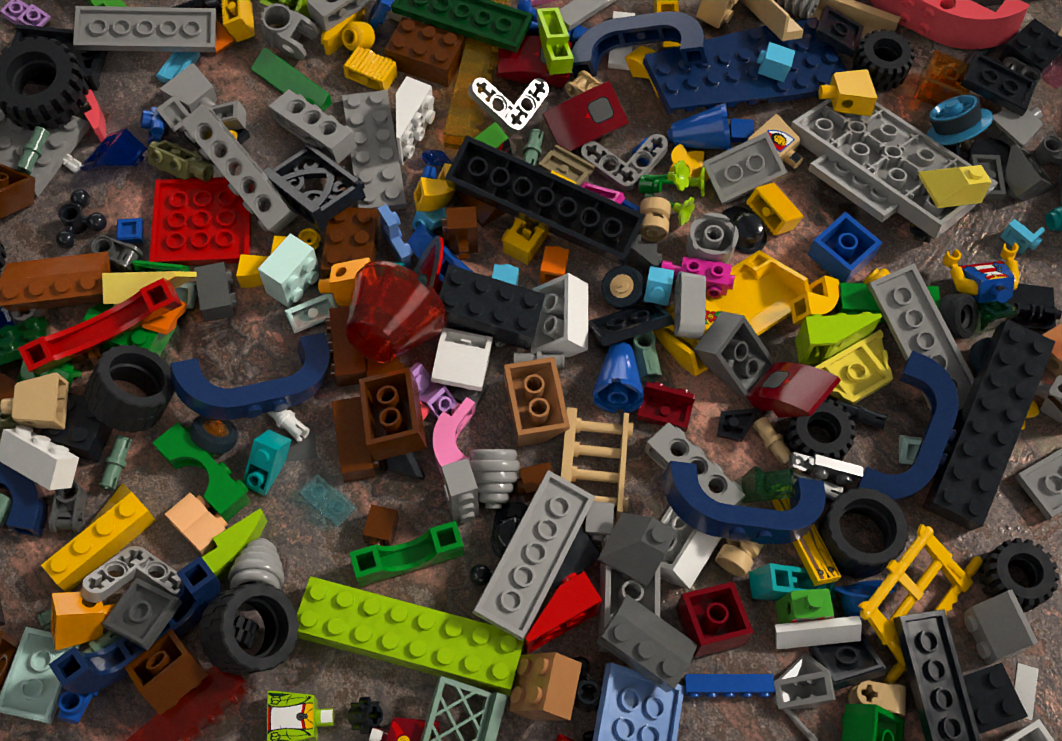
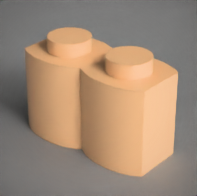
[165,493,228,556]

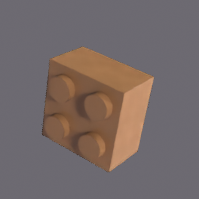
[509,652,582,721]

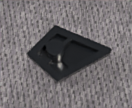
[716,408,759,442]
[384,452,425,480]

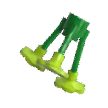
[639,160,706,226]

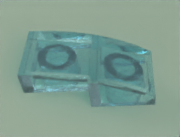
[299,473,357,527]

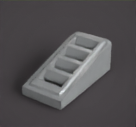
[209,100,246,130]

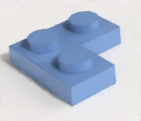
[378,204,413,268]

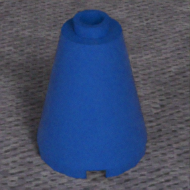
[667,103,731,151]
[592,342,644,413]

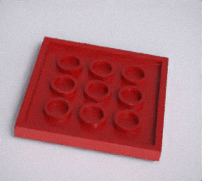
[149,177,253,265]

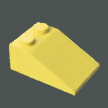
[102,271,197,307]

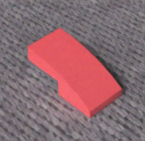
[84,89,106,143]

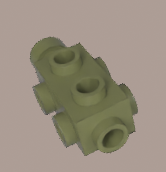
[148,140,215,182]

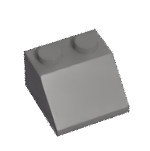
[963,589,1038,665]

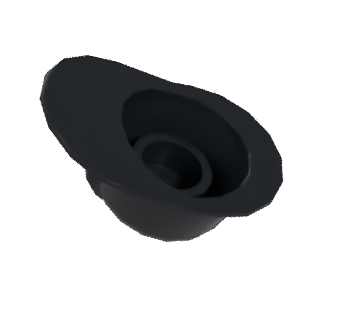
[722,207,767,254]
[491,502,528,559]

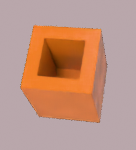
[540,246,569,283]

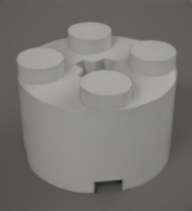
[686,213,739,264]

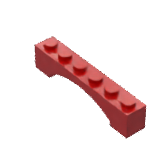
[18,278,182,374]

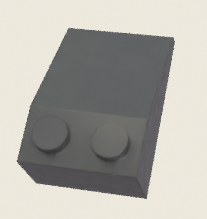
[694,311,775,403]

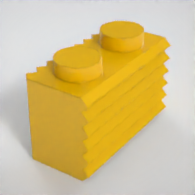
[221,0,255,42]
[343,46,398,91]
[746,182,804,235]

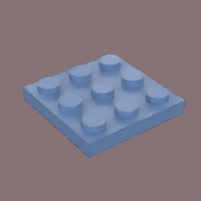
[592,663,685,741]

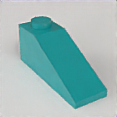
[748,563,836,601]

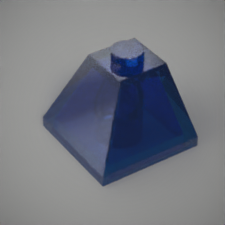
[79,128,148,171]

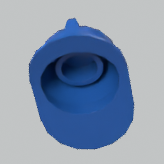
[834,580,898,618]

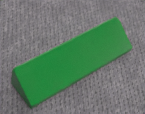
[251,47,332,112]

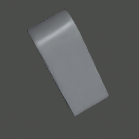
[674,271,706,340]

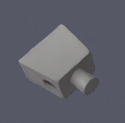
[160,63,217,114]
[984,107,1043,149]

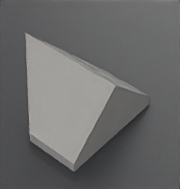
[774,652,836,710]

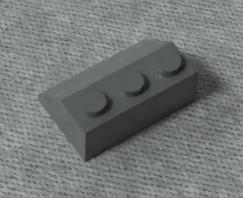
[596,594,698,693]

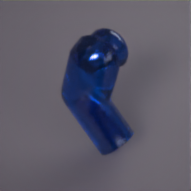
[422,150,453,167]

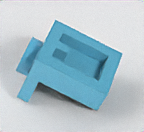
[411,207,447,232]
[1000,219,1045,255]

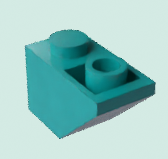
[242,430,292,496]

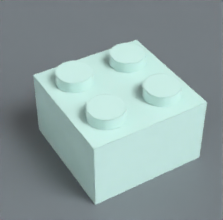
[258,233,320,308]

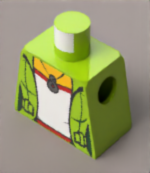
[267,691,334,741]

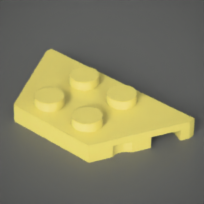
[815,329,893,405]

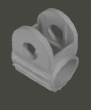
[260,2,320,60]

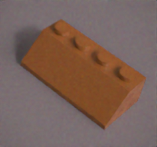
[0,251,111,312]

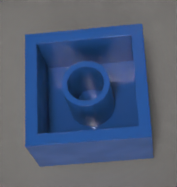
[807,212,883,283]

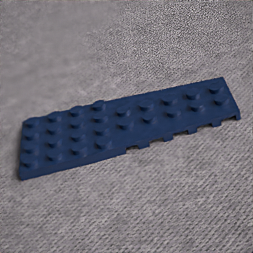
[643,17,847,114]

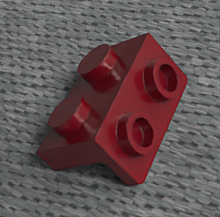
[636,382,696,432]

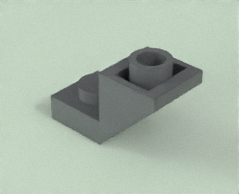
[628,233,662,274]

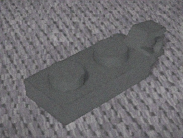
[788,452,863,485]

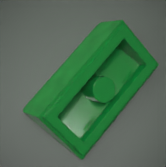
[132,260,190,272]

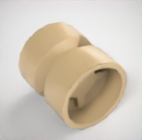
[640,196,671,242]
[715,538,764,577]

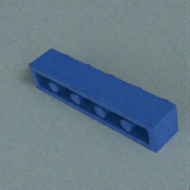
[683,674,775,698]

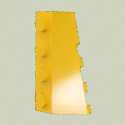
[41,483,156,592]

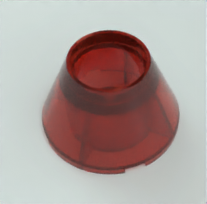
[345,261,447,363]

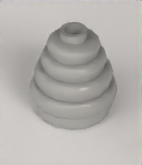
[469,449,520,508]
[228,538,285,589]

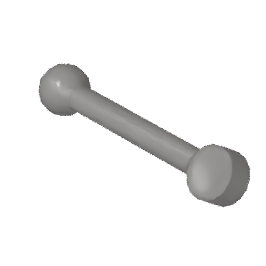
[773,695,818,741]

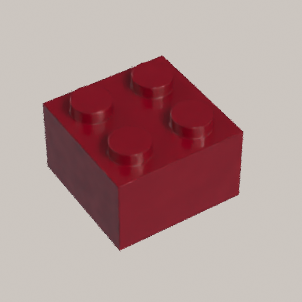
[675,582,754,658]

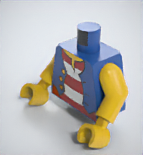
[942,243,1020,303]

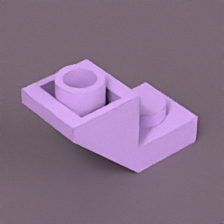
[410,362,457,420]

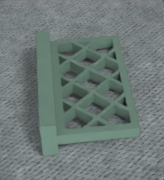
[421,676,507,741]

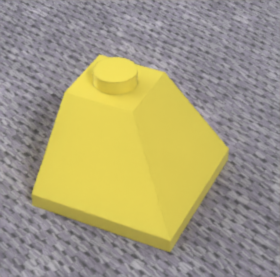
[918,165,992,208]

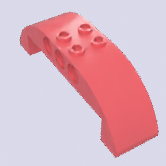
[869,0,1029,49]

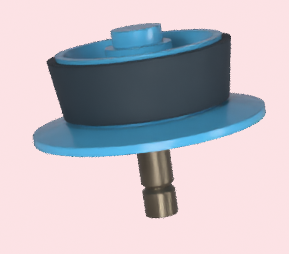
[927,95,993,151]

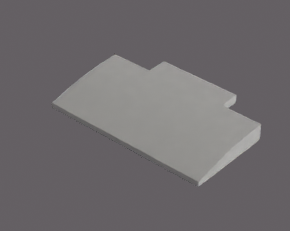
[790,99,998,239]

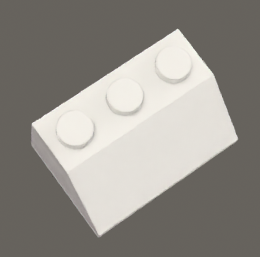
[531,273,588,357]
[660,506,721,589]

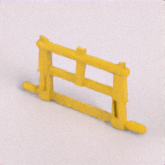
[858,524,983,684]

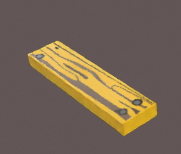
[769,486,841,586]

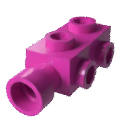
[661,257,735,298]

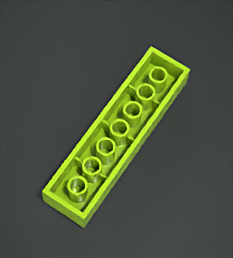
[297,576,525,696]

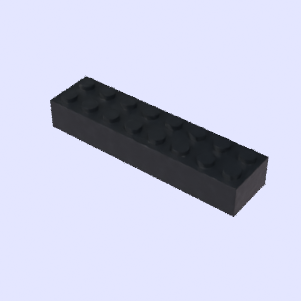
[445,135,646,265]
[922,319,1056,531]

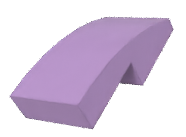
[0,0,51,27]

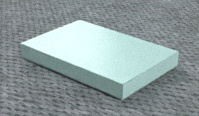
[0,627,81,724]

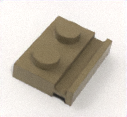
[538,144,595,186]

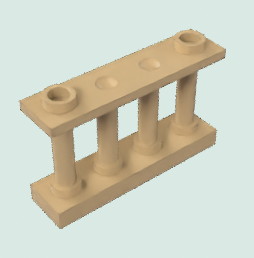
[560,407,633,520]

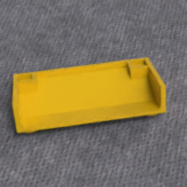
[652,250,810,377]

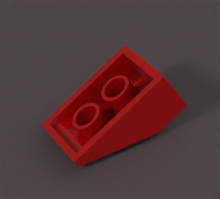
[524,571,602,654]

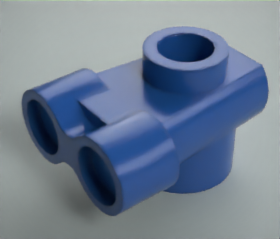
[140,107,167,145]
[57,688,99,725]

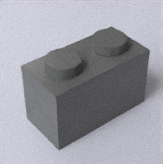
[194,262,238,322]

